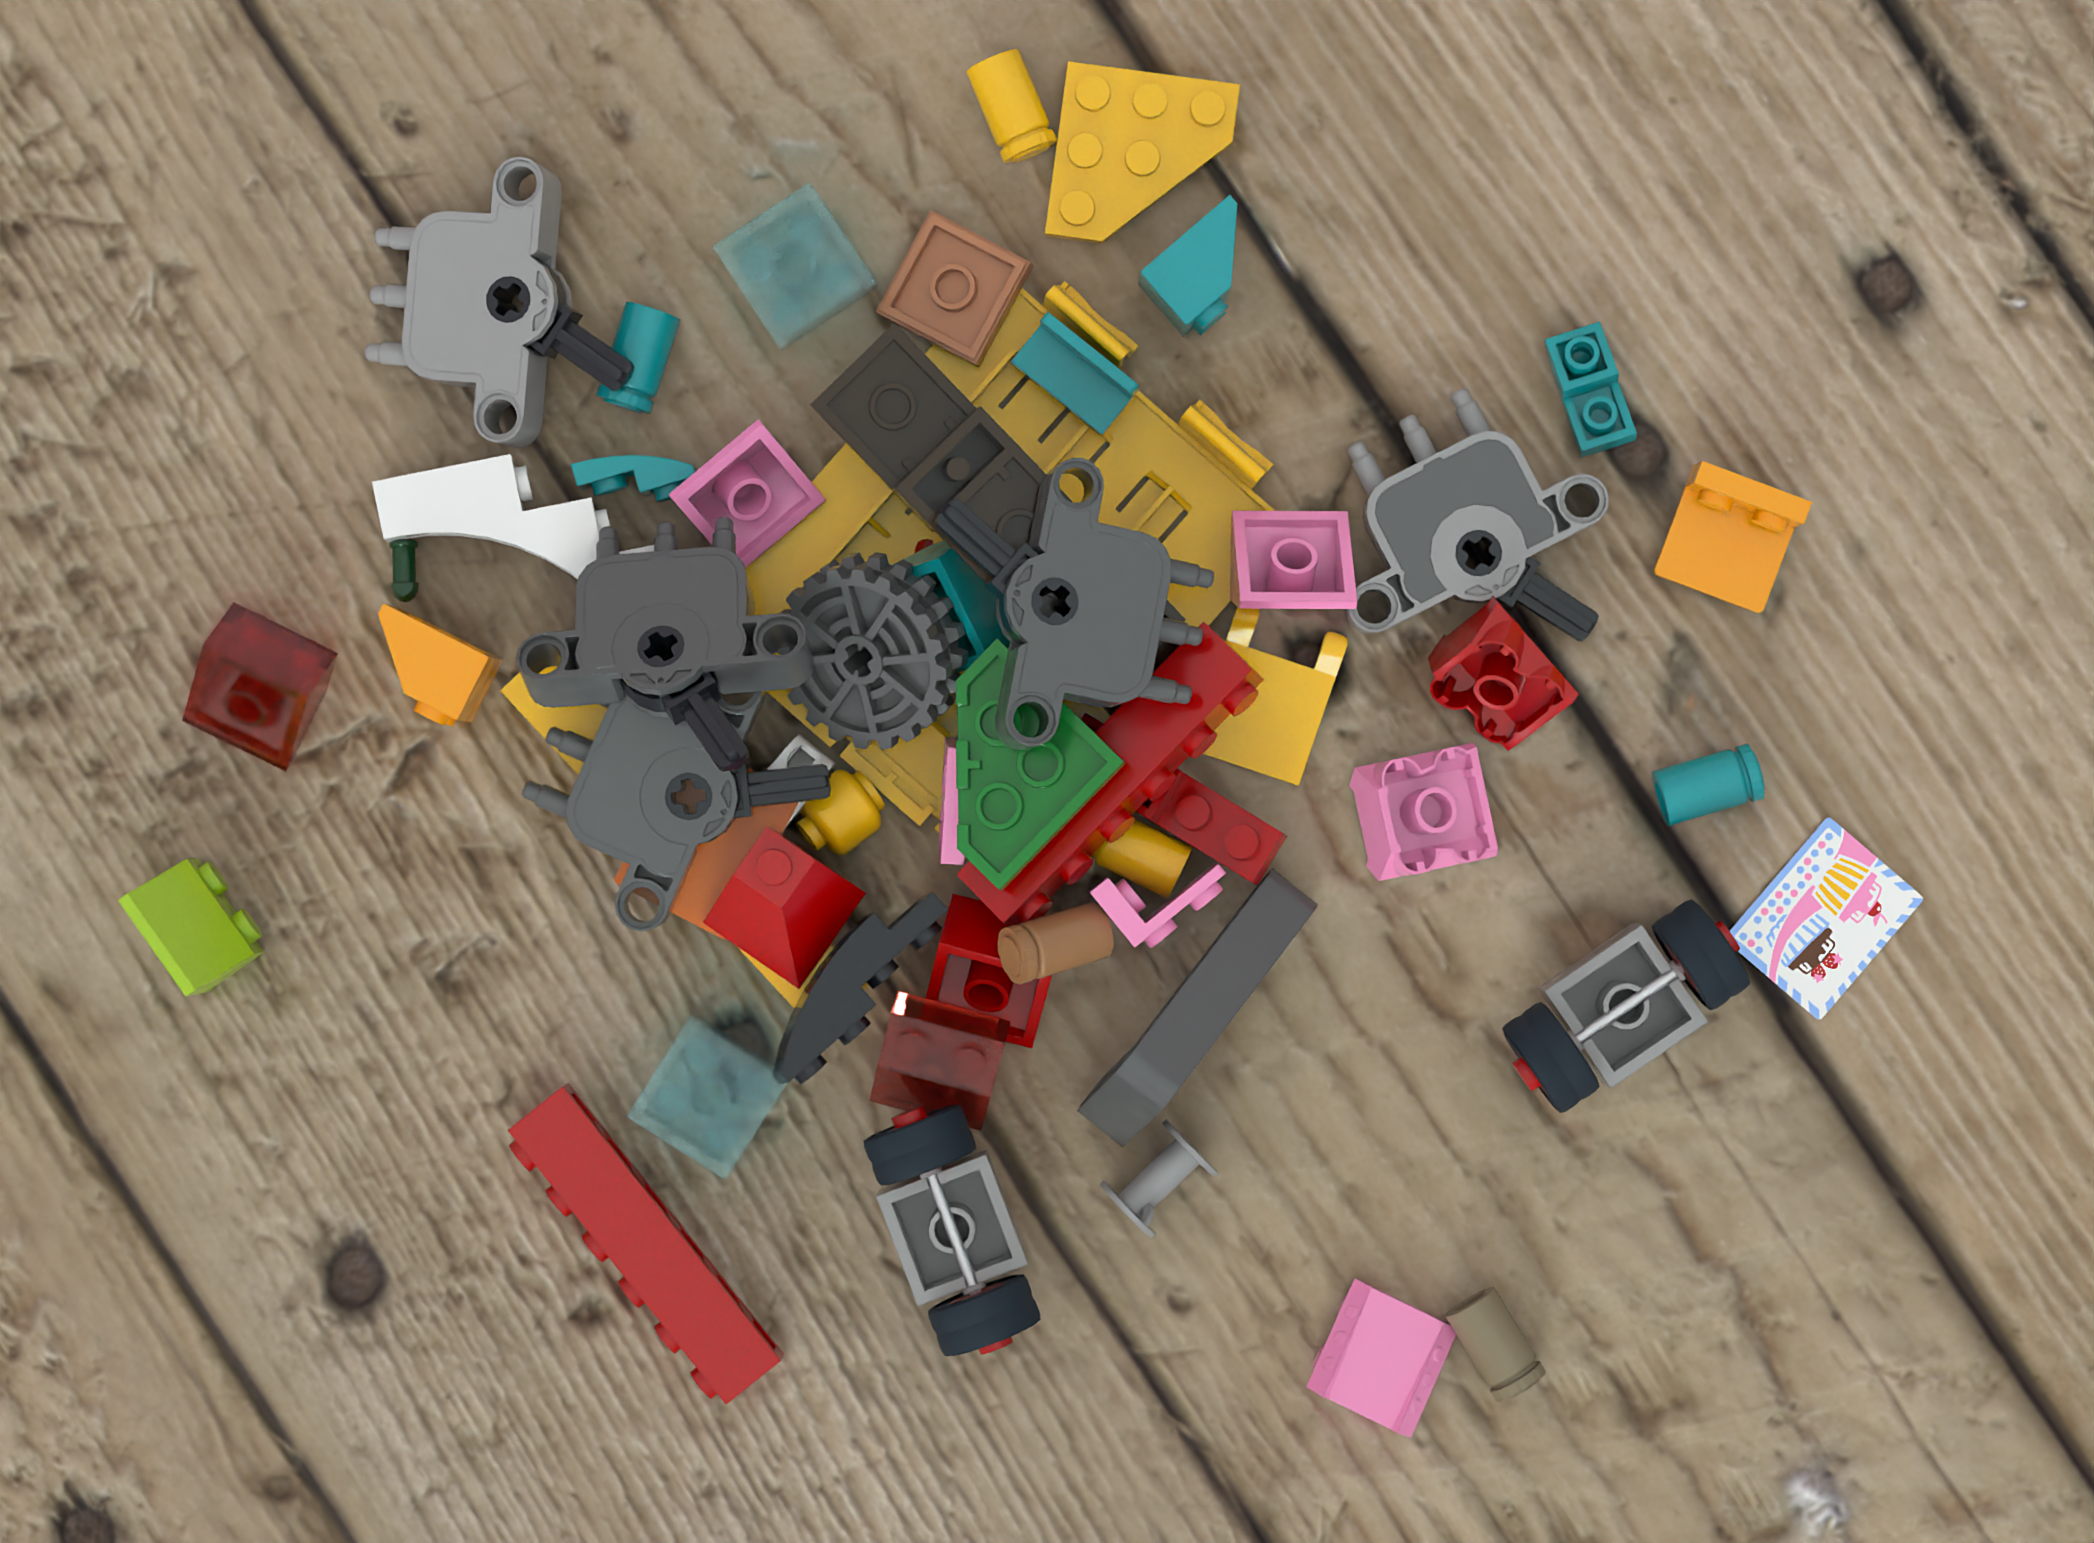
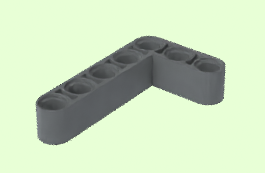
[1077,868,1318,1147]

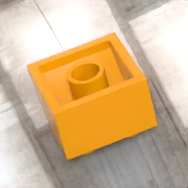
[378,603,503,727]

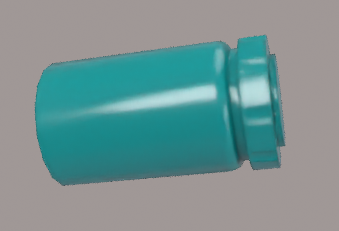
[595,301,681,414]
[1652,743,1765,826]

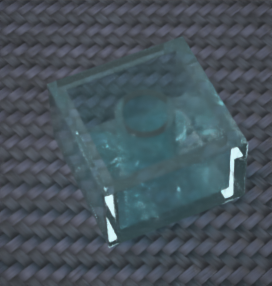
[712,182,878,351]
[626,1014,788,1180]

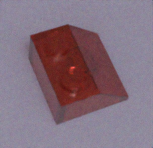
[182,602,338,771]
[869,991,1011,1131]

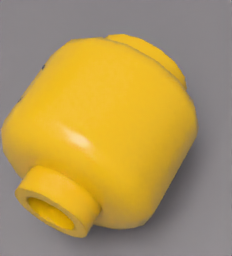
[796,769,885,855]

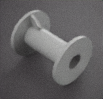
[1100,1119,1219,1239]

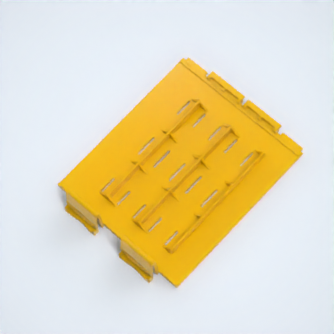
[745,281,1275,833]

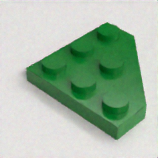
[956,638,1126,891]

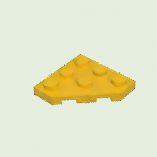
[1045,61,1240,244]

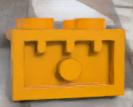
[1654,461,1812,613]

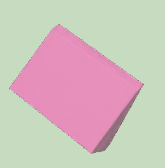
[668,419,826,568]
[1230,511,1357,609]

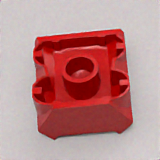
[1428,596,1579,751]

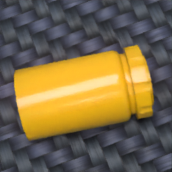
[966,49,1057,164]
[1091,820,1192,898]

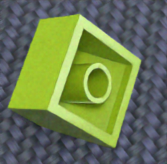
[118,858,264,997]

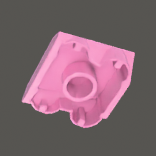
[1349,743,1499,881]
[1306,1278,1456,1438]

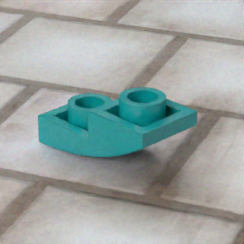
[1544,321,1637,458]
[571,455,697,502]

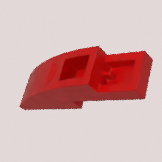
[1081,712,1287,886]

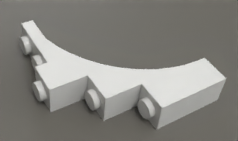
[372,454,654,580]

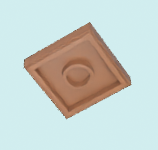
[876,210,1034,368]

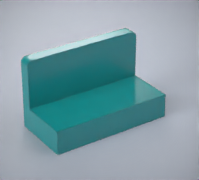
[1011,312,1139,436]

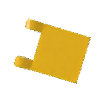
[1203,607,1348,786]

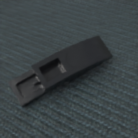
[772,892,948,1085]

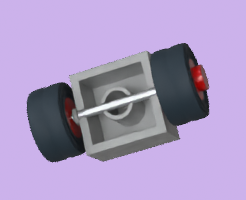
[1502,899,1750,1113]
[864,1104,1041,1356]

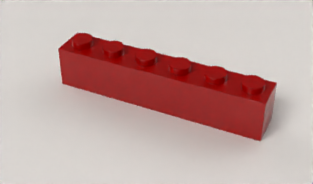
[956,621,1264,926]
[508,1083,784,1404]

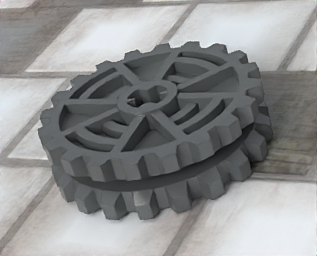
[776,552,968,749]

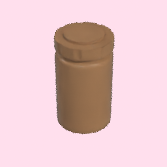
[997,902,1114,985]

